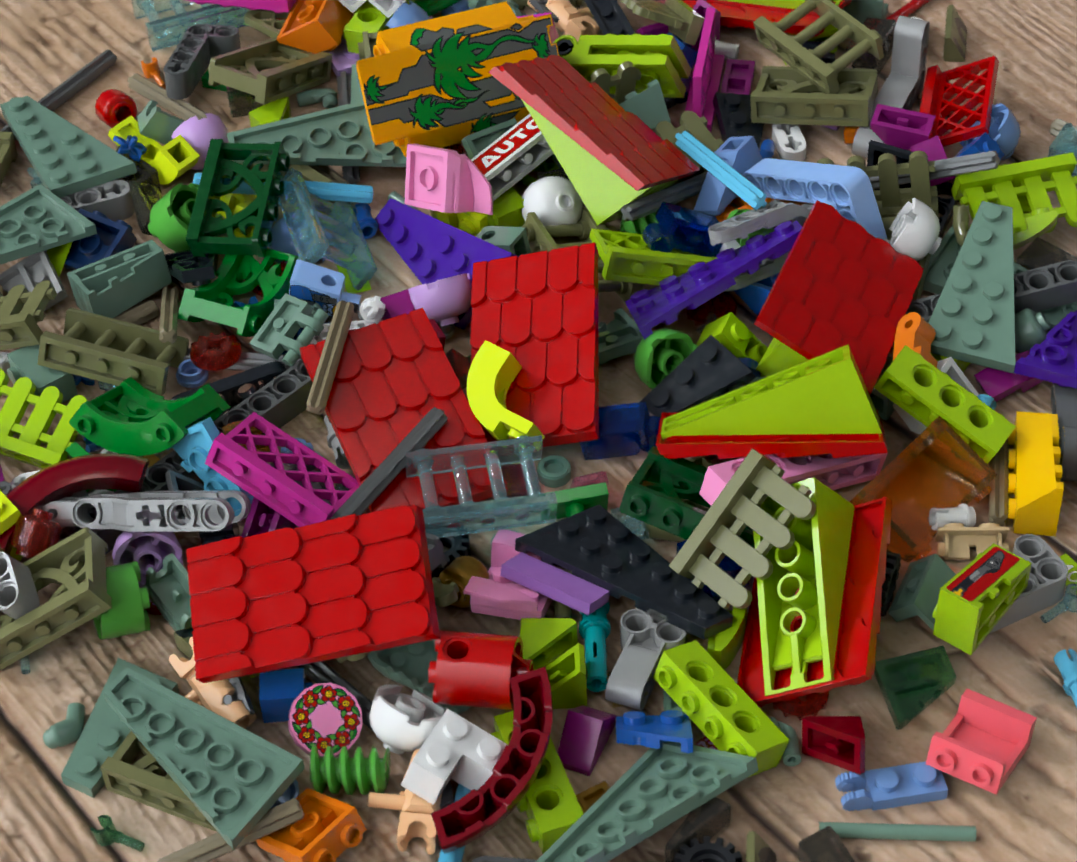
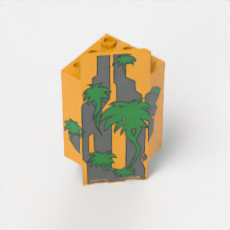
[356,1,559,157]

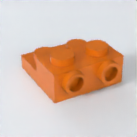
[256,787,366,862]

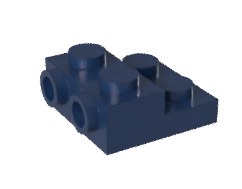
[63,208,137,271]

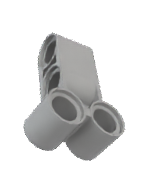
[605,609,687,711]

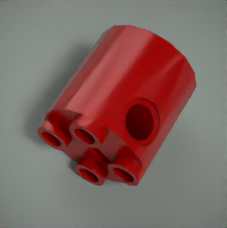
[428,630,534,710]

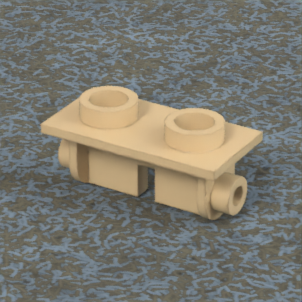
[935,523,1009,560]

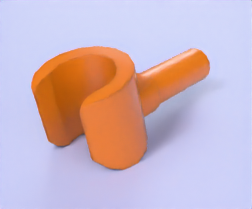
[141,57,166,89]
[844,126,859,144]

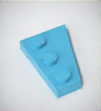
[167,417,254,517]

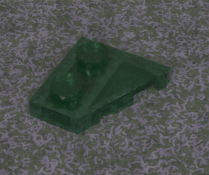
[874,646,956,730]

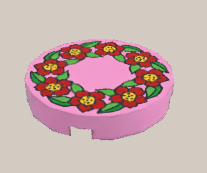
[288,683,363,757]

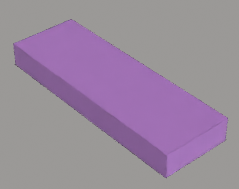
[500,552,610,615]

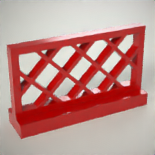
[919,55,999,147]

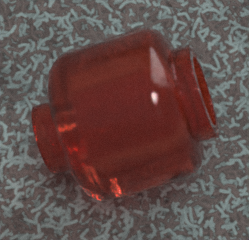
[10,508,62,559]

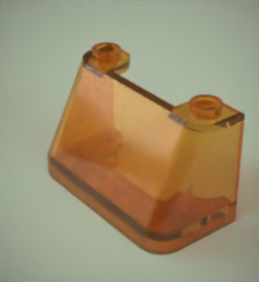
[850,416,998,563]

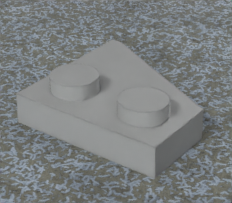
[0,251,68,311]

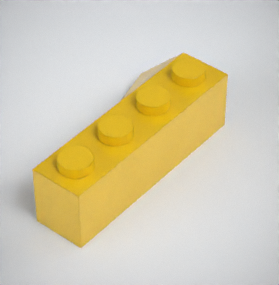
[1007,411,1064,536]

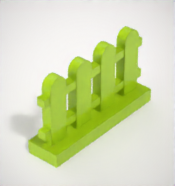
[951,152,1077,233]
[0,368,88,469]

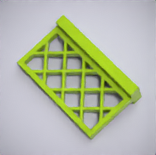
[589,228,717,285]

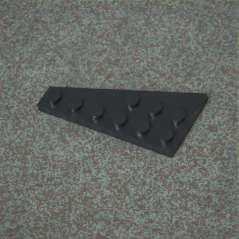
[515,504,733,640]

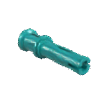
[579,601,611,692]

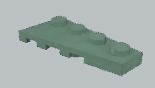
[61,658,179,798]

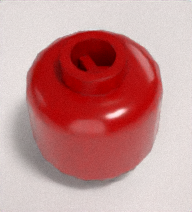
[95,89,137,128]

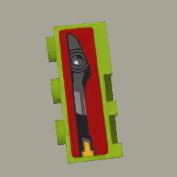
[932,543,1032,655]

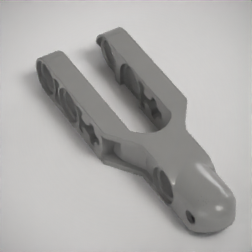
[708,200,833,291]
[41,490,251,532]

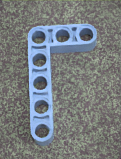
[742,158,887,240]

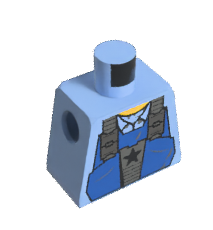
[289,259,362,324]

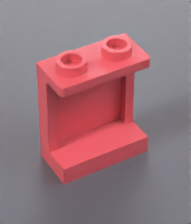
[926,688,1037,795]

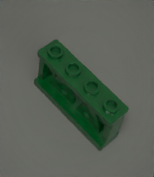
[185,139,290,258]
[619,446,754,558]

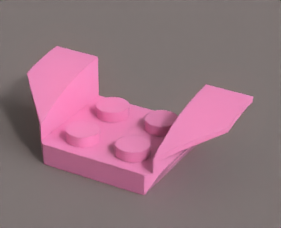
[404,144,493,215]
[464,528,555,620]

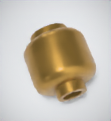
[439,556,490,608]

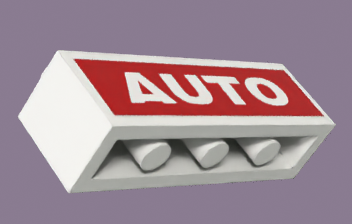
[471,114,553,201]

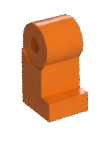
[893,312,938,368]

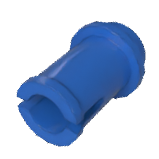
[352,203,378,239]

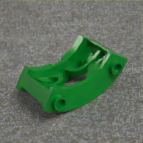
[177,248,308,337]
[69,377,231,456]

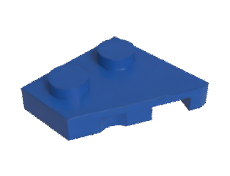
[616,710,693,753]

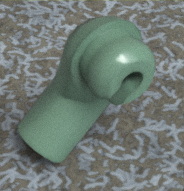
[296,88,338,108]
[43,703,86,749]
[769,717,802,766]

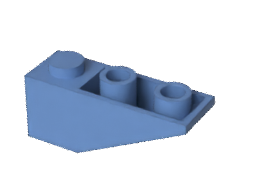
[693,136,762,217]

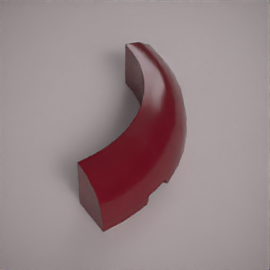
[0,453,150,555]
[431,667,553,854]

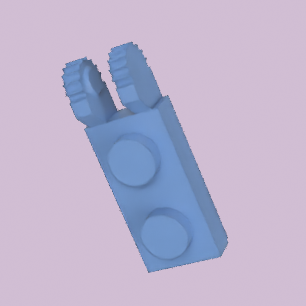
[835,761,948,811]

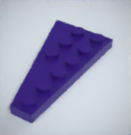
[375,198,519,330]
[625,221,802,340]
[1013,310,1077,389]

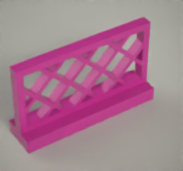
[685,7,725,133]
[205,412,359,527]

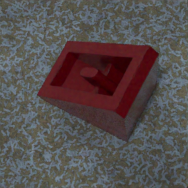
[802,716,865,774]

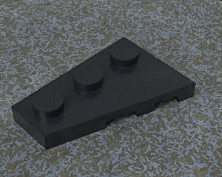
[713,92,765,149]
[164,250,219,286]
[640,335,756,422]

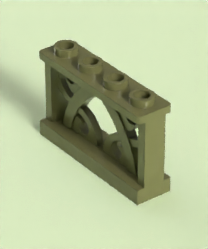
[208,37,333,104]
[750,66,878,127]
[0,527,112,670]
[100,731,218,832]

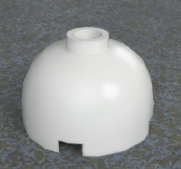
[521,176,583,226]
[884,198,942,261]
[369,685,445,754]

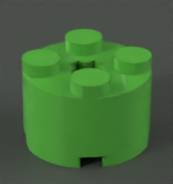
[148,183,221,252]
[93,561,150,640]

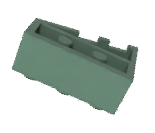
[67,240,172,318]

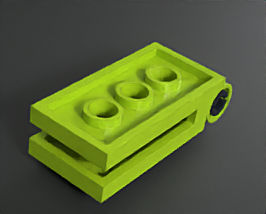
[552,34,691,98]

